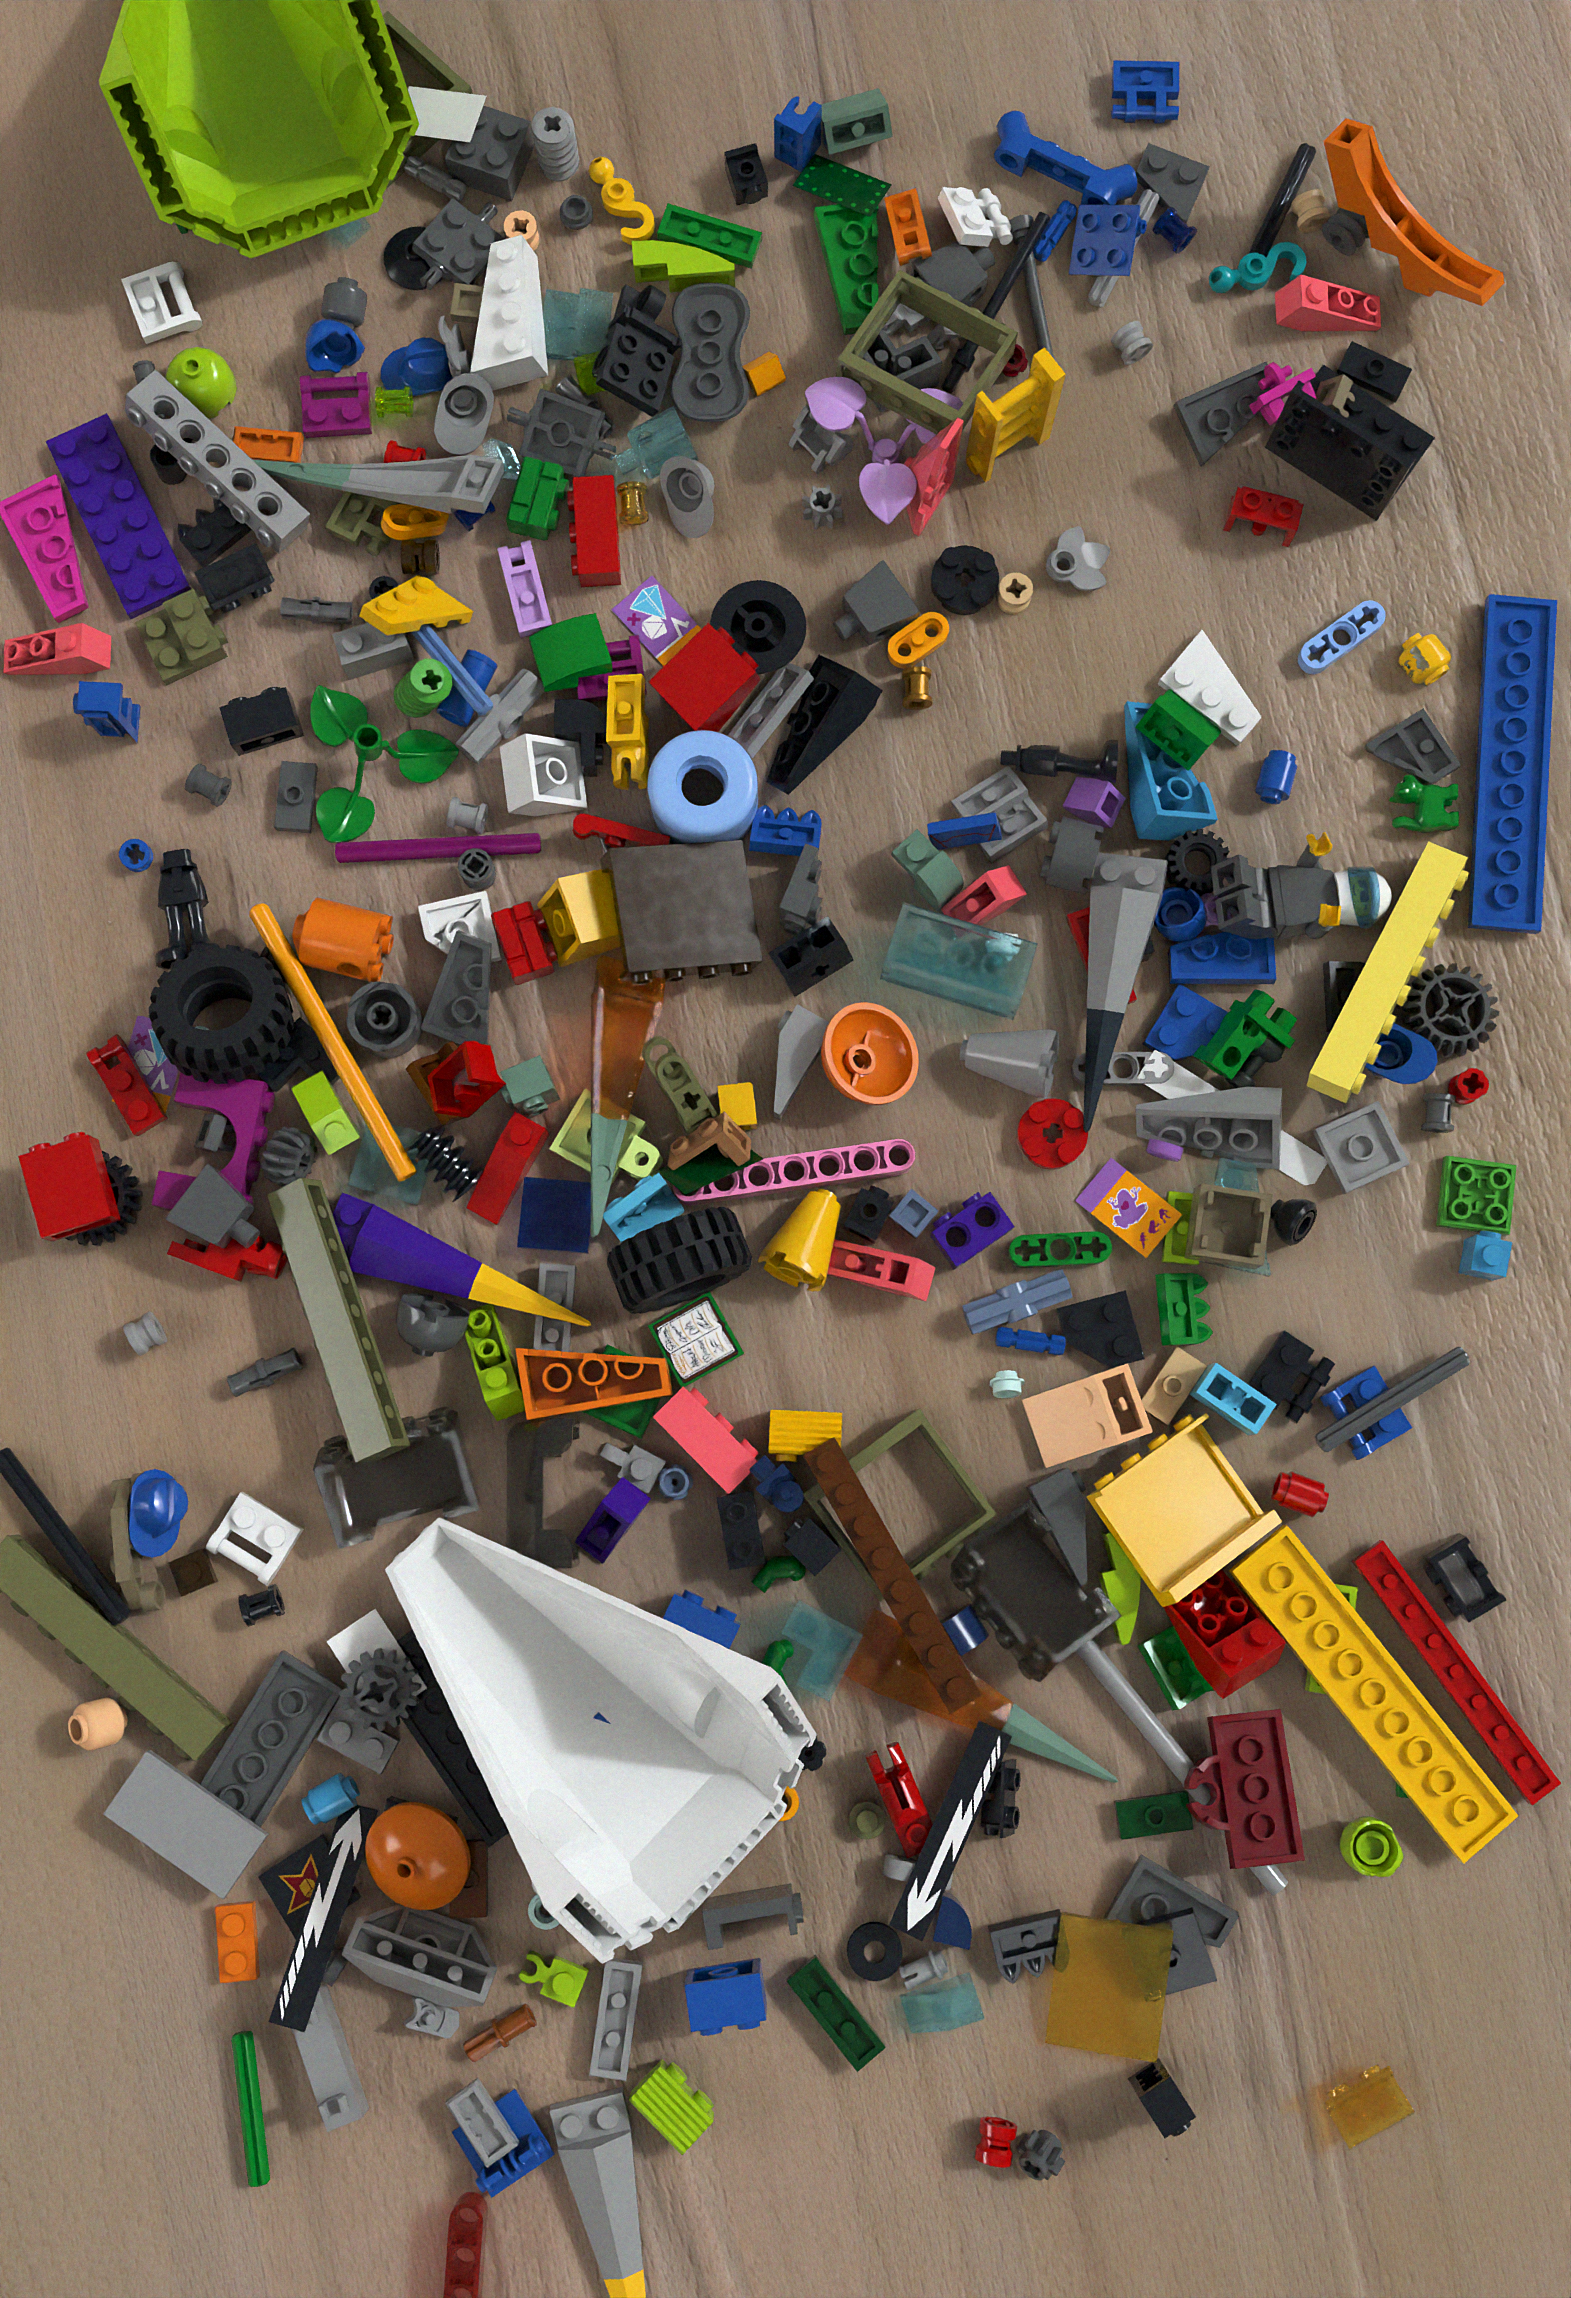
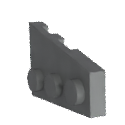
[1173,361,1271,467]
[421,930,492,1045]
[1104,1854,1239,1948]

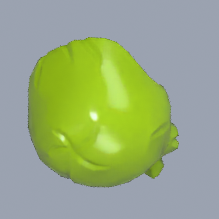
[1339,1816,1403,1877]

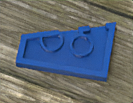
[1168,932,1276,984]

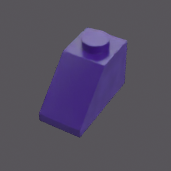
[575,1477,651,1564]

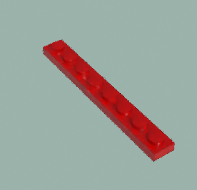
[1351,1540,1561,1805]

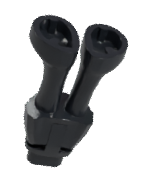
[1000,740,1118,783]
[155,849,221,970]

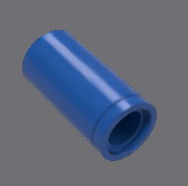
[436,649,498,727]

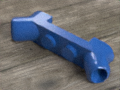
[994,111,1137,205]

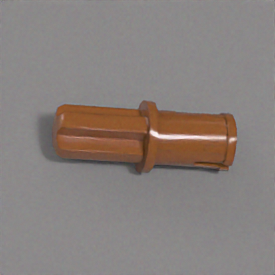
[463,2003,537,2062]

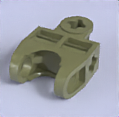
[642,1036,718,1135]

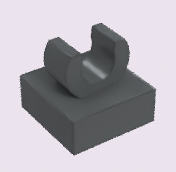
[194,1114,236,1152]

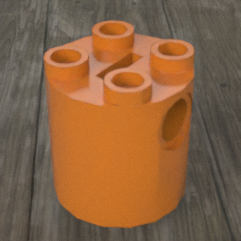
[292,898,394,982]

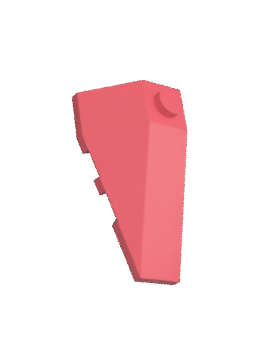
[904,417,964,536]

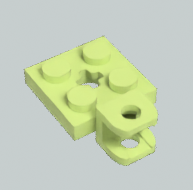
[549,1089,663,1185]

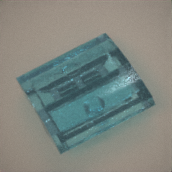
[543,288,613,361]
[347,1124,428,1205]

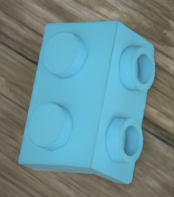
[603,1172,684,1242]

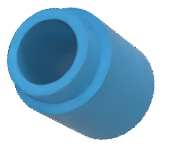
[301,1773,360,1825]

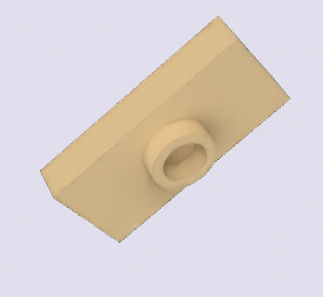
[1141,1346,1207,1426]

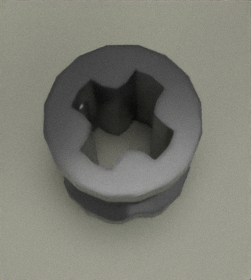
[185,763,232,807]
[1421,1093,1456,1133]

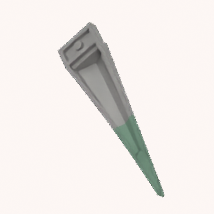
[252,455,504,514]

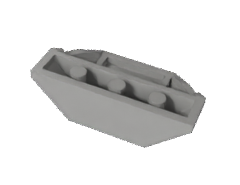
[342,1904,497,2007]

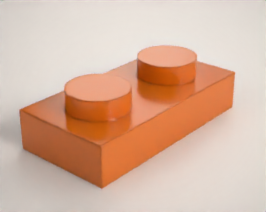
[215,1901,260,1983]

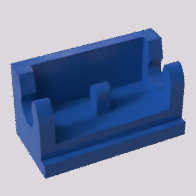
[774,96,822,173]

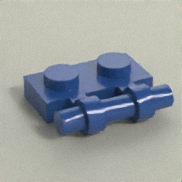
[1111,60,1179,123]

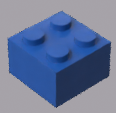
[685,1958,767,2036]

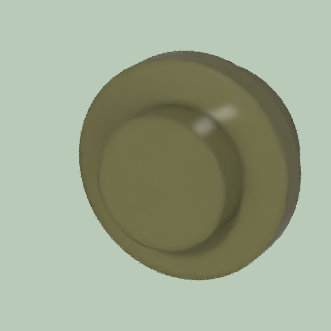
[849,1801,886,1840]

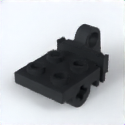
[592,284,682,417]

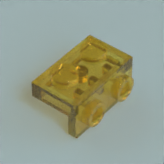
[1325,2065,1415,2151]

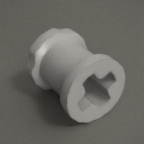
[447,797,489,835]

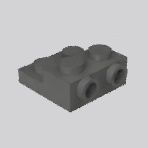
[780,843,823,936]

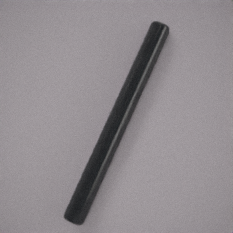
[0,1448,131,1626]

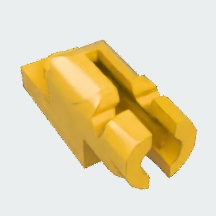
[606,674,649,790]

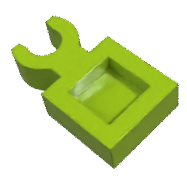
[519,1951,589,2008]

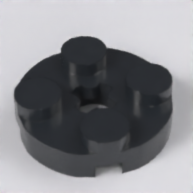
[931,545,999,615]

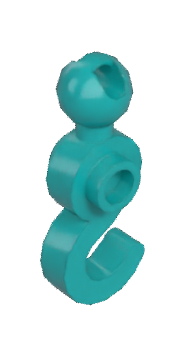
[1209,242,1307,293]

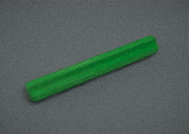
[231,2031,270,2187]

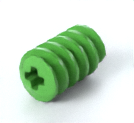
[393,658,452,718]

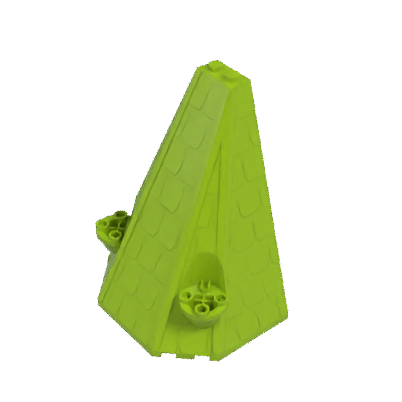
[99,0,420,259]

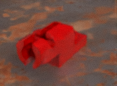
[167,1236,288,1282]
[865,1742,933,1859]

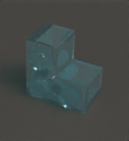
[781,1598,863,1702]

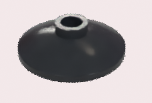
[384,226,443,290]

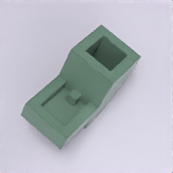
[891,829,964,912]

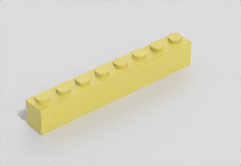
[1307,841,1469,1103]

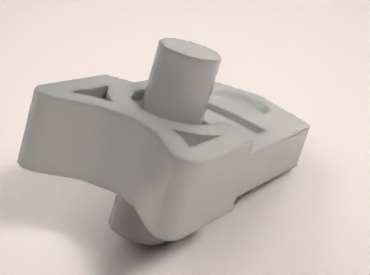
[403,1996,459,2039]

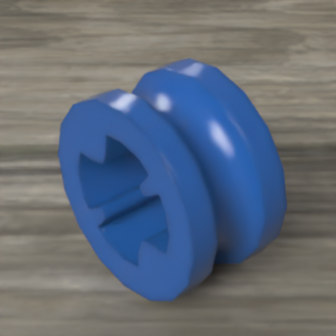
[119,839,153,872]

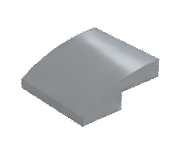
[951,765,1048,863]

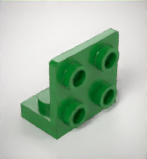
[1135,689,1221,771]

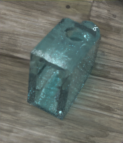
[615,406,699,479]

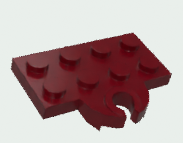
[1183,1709,1305,1869]

